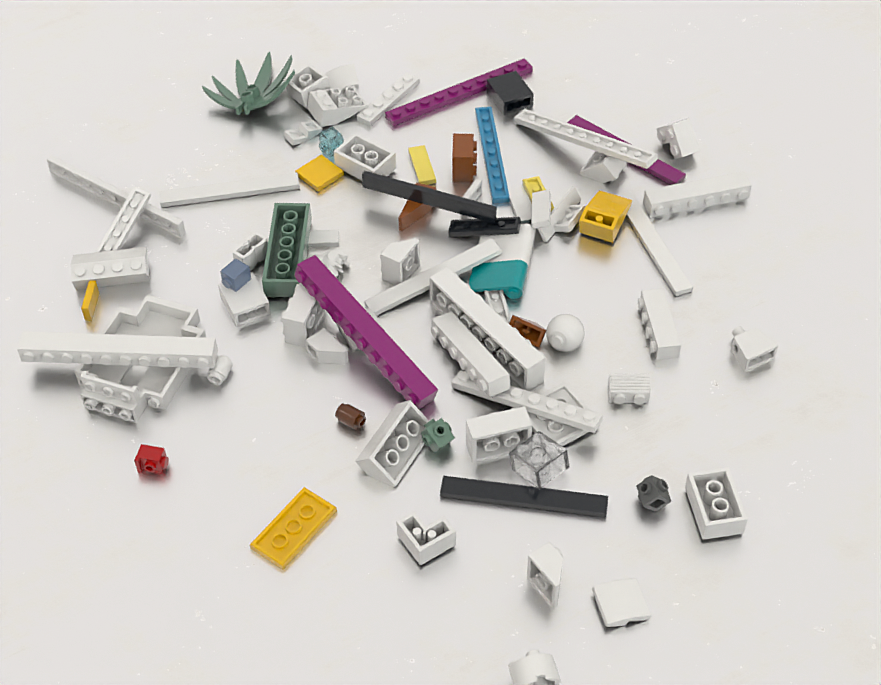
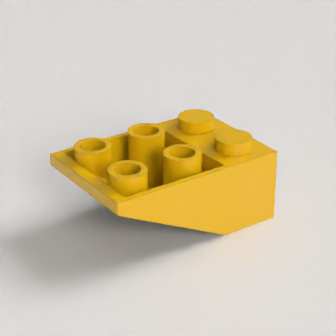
[579,190,632,243]

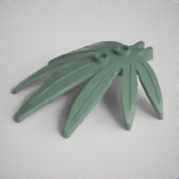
[202,52,295,115]

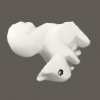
[309,248,350,278]

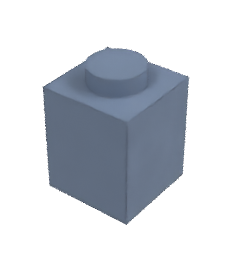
[220,258,251,292]

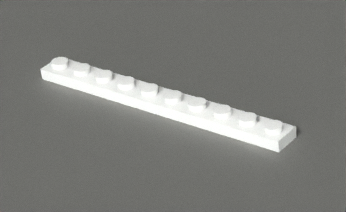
[514,109,658,169]
[47,155,185,237]

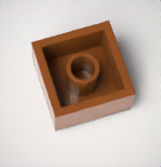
[452,134,477,183]

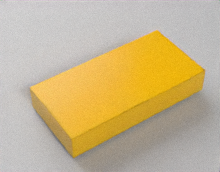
[81,281,99,321]

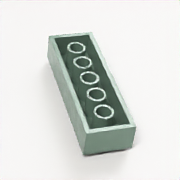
[262,203,312,297]

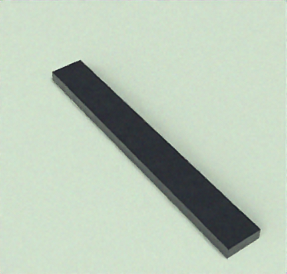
[362,171,497,223]
[440,475,608,517]

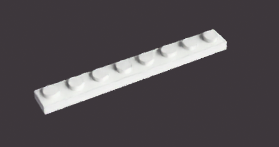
[451,370,603,433]

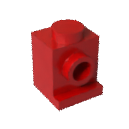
[134,444,169,473]

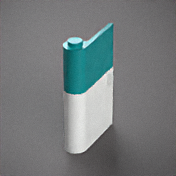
[468,224,536,299]

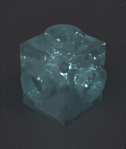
[319,126,344,157]

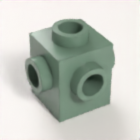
[421,418,455,453]

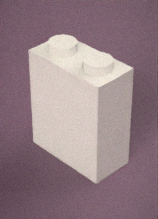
[218,272,271,327]

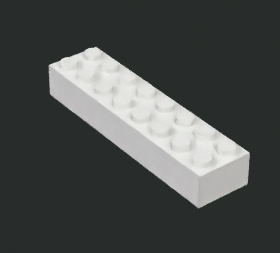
[429,267,545,391]

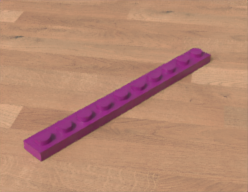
[385,58,533,127]

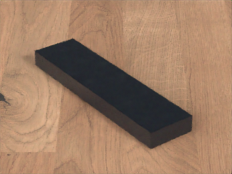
[448,217,521,237]

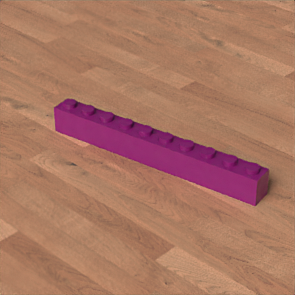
[294,255,438,409]

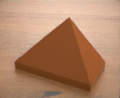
[509,315,546,348]

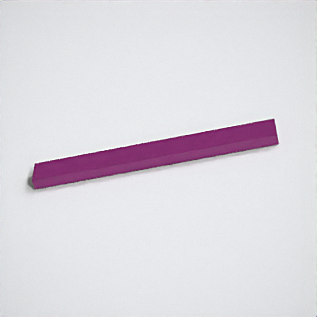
[567,115,686,185]

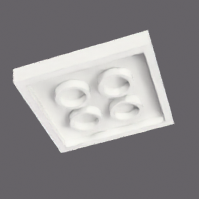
[527,382,590,453]

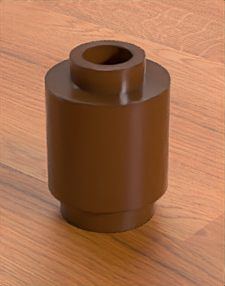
[335,403,366,430]

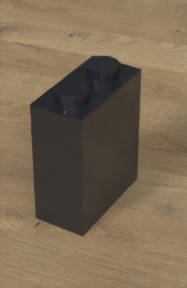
[487,71,534,115]

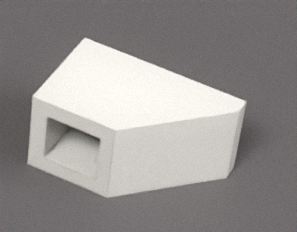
[305,328,349,364]

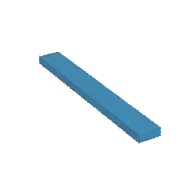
[475,107,510,204]

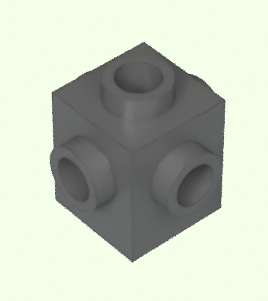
[636,475,672,512]

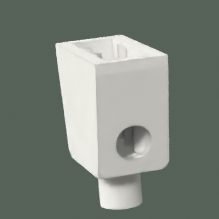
[731,326,778,372]

